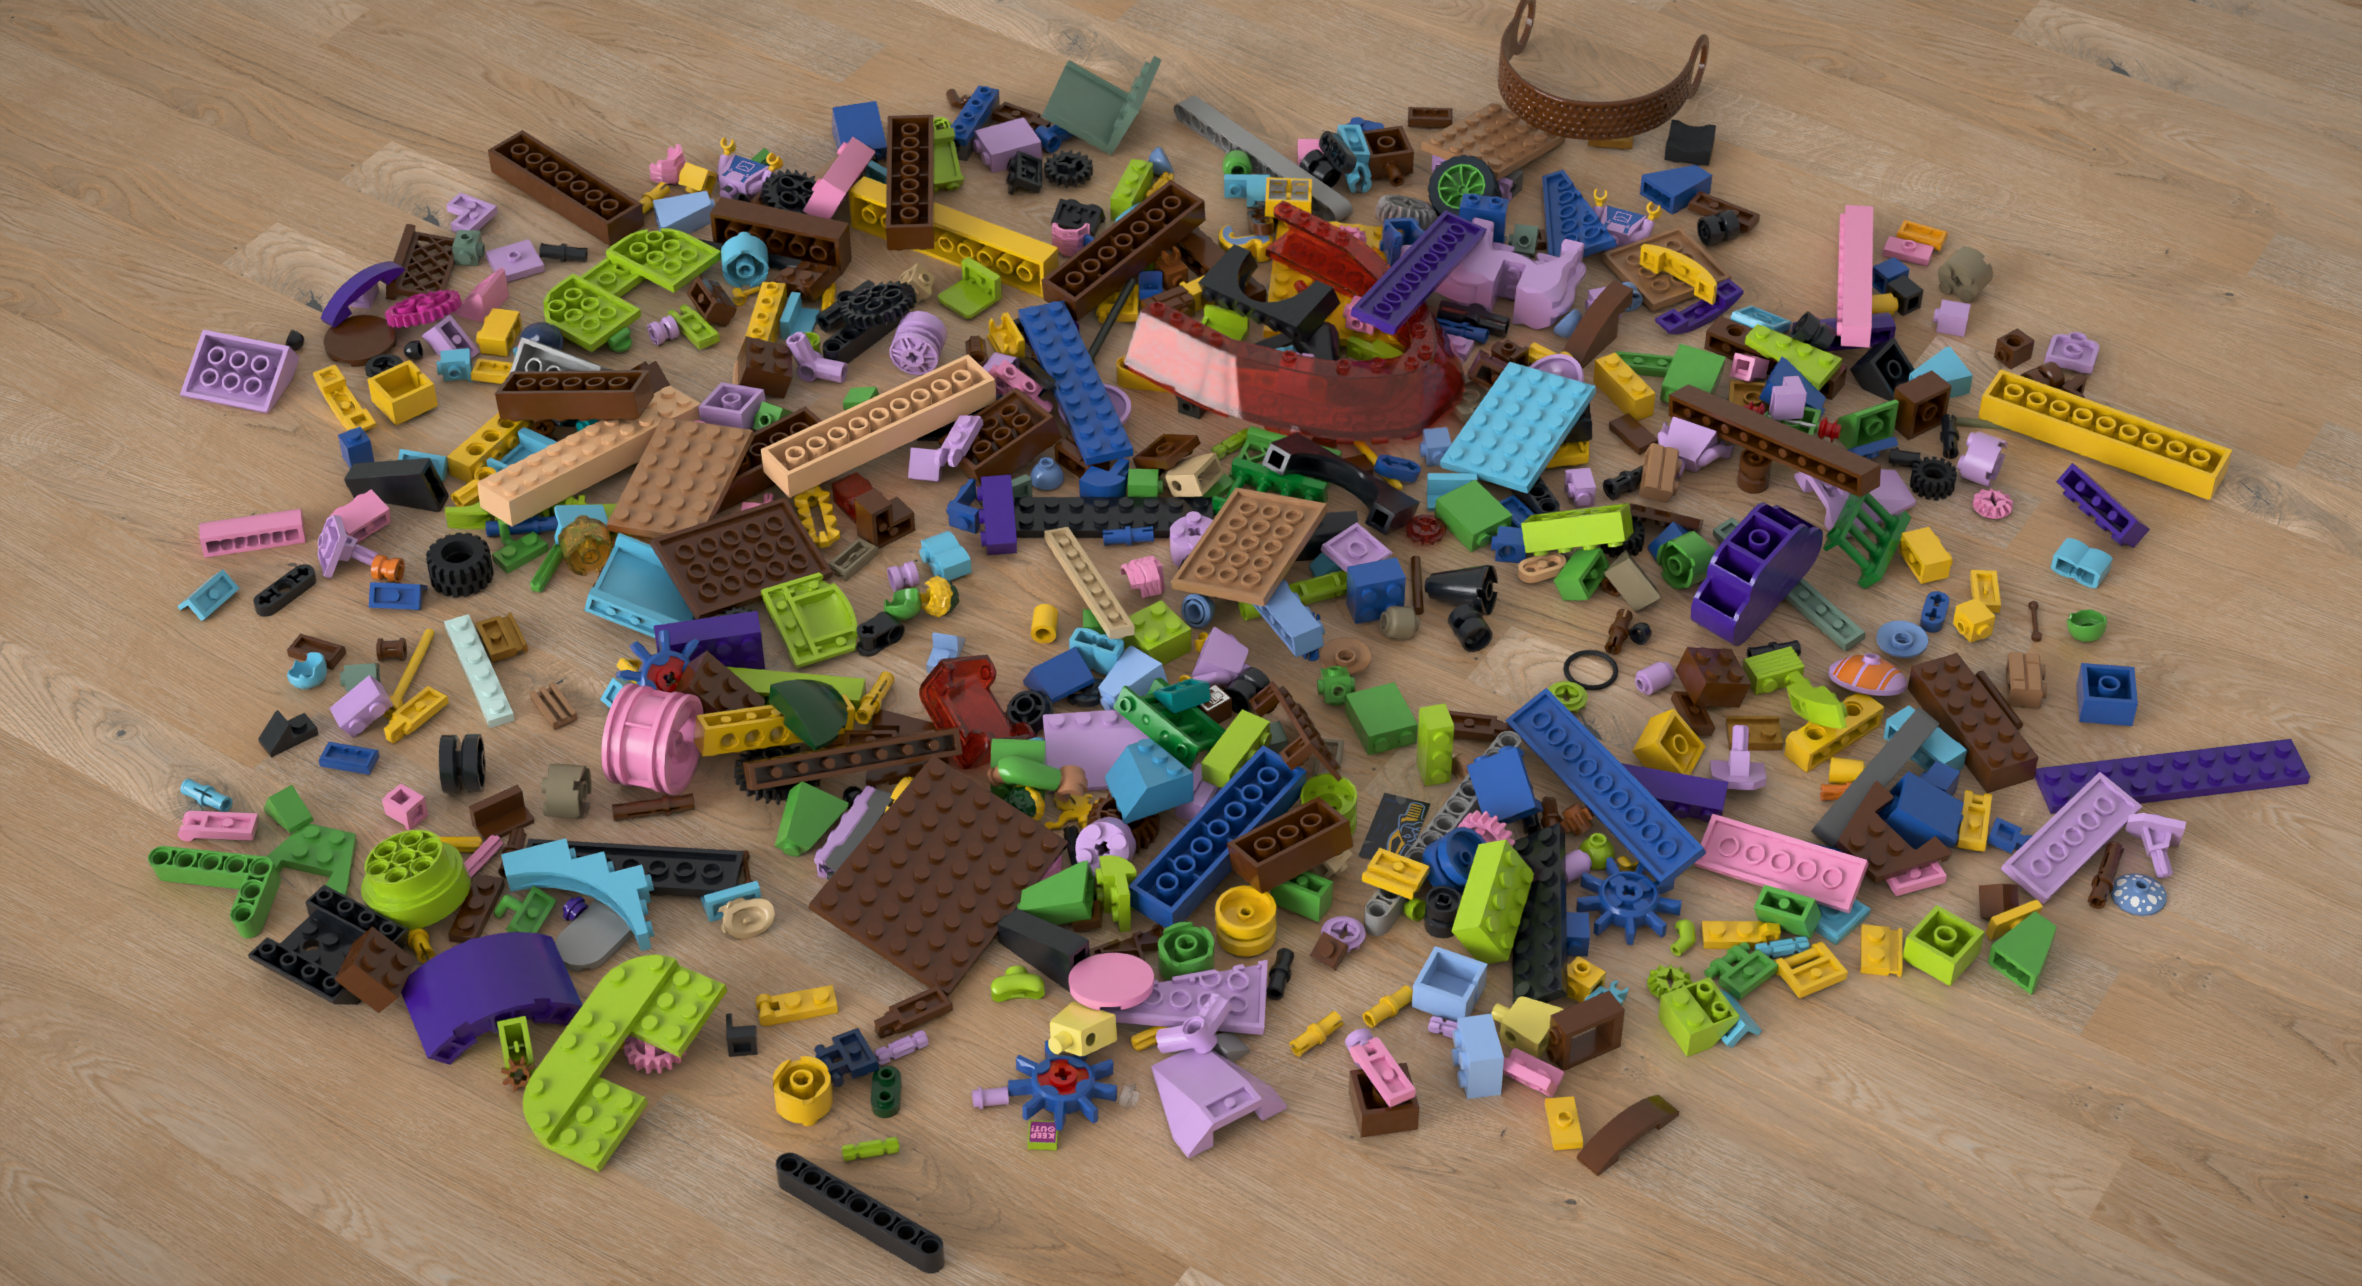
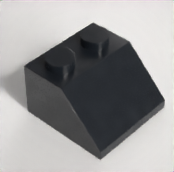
[1850,337,1915,401]

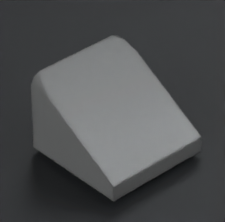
[1212,1032,1250,1062]

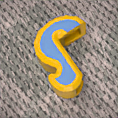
[1218,224,1273,263]

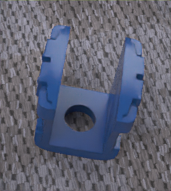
[1379,217,1425,269]

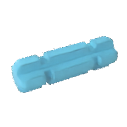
[1754,936,1810,958]

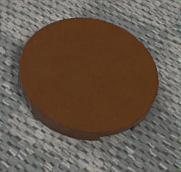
[324,315,397,367]

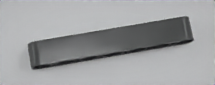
[1811,707,1940,848]

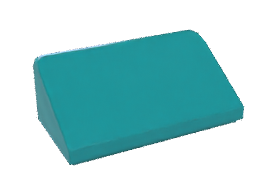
[1153,678,1211,713]

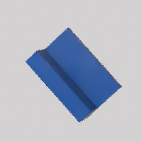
[369,582,428,610]

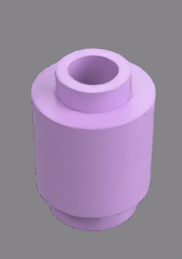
[1635,662,1675,695]
[1566,849,1592,884]

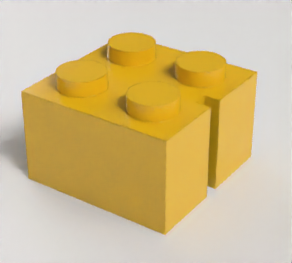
[368,360,438,425]

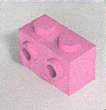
[330,489,391,544]

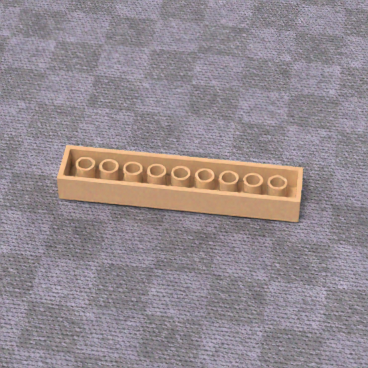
[761,354,996,498]
[477,386,701,527]

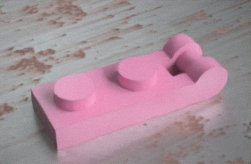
[178,811,259,841]
[1350,1037,1416,1107]

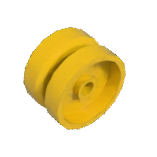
[1215,885,1277,957]

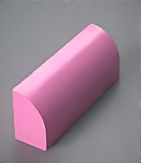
[199,508,306,558]

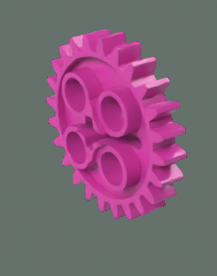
[385,289,462,328]

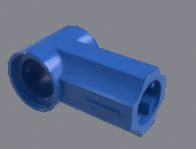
[1034,124,1075,153]

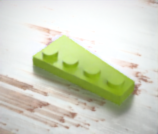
[1745,324,1842,391]

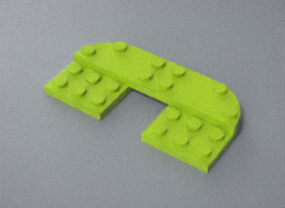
[543,228,721,352]
[523,955,728,1173]

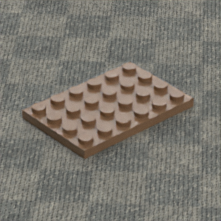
[1420,103,1565,181]
[607,417,754,538]
[1171,488,1328,607]

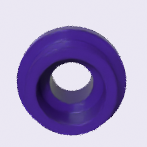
[563,896,588,922]

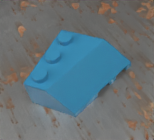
[1105,738,1194,824]

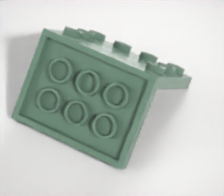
[1041,56,1162,156]

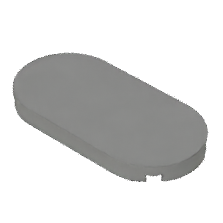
[555,900,647,971]

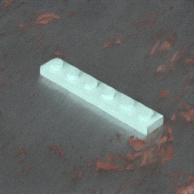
[444,614,515,728]

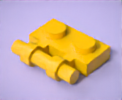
[1096,285,1139,323]

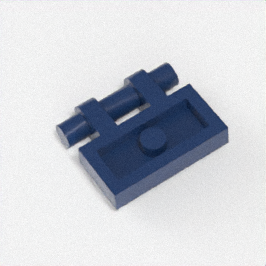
[814,1028,879,1087]

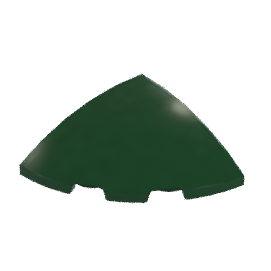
[769,679,848,751]

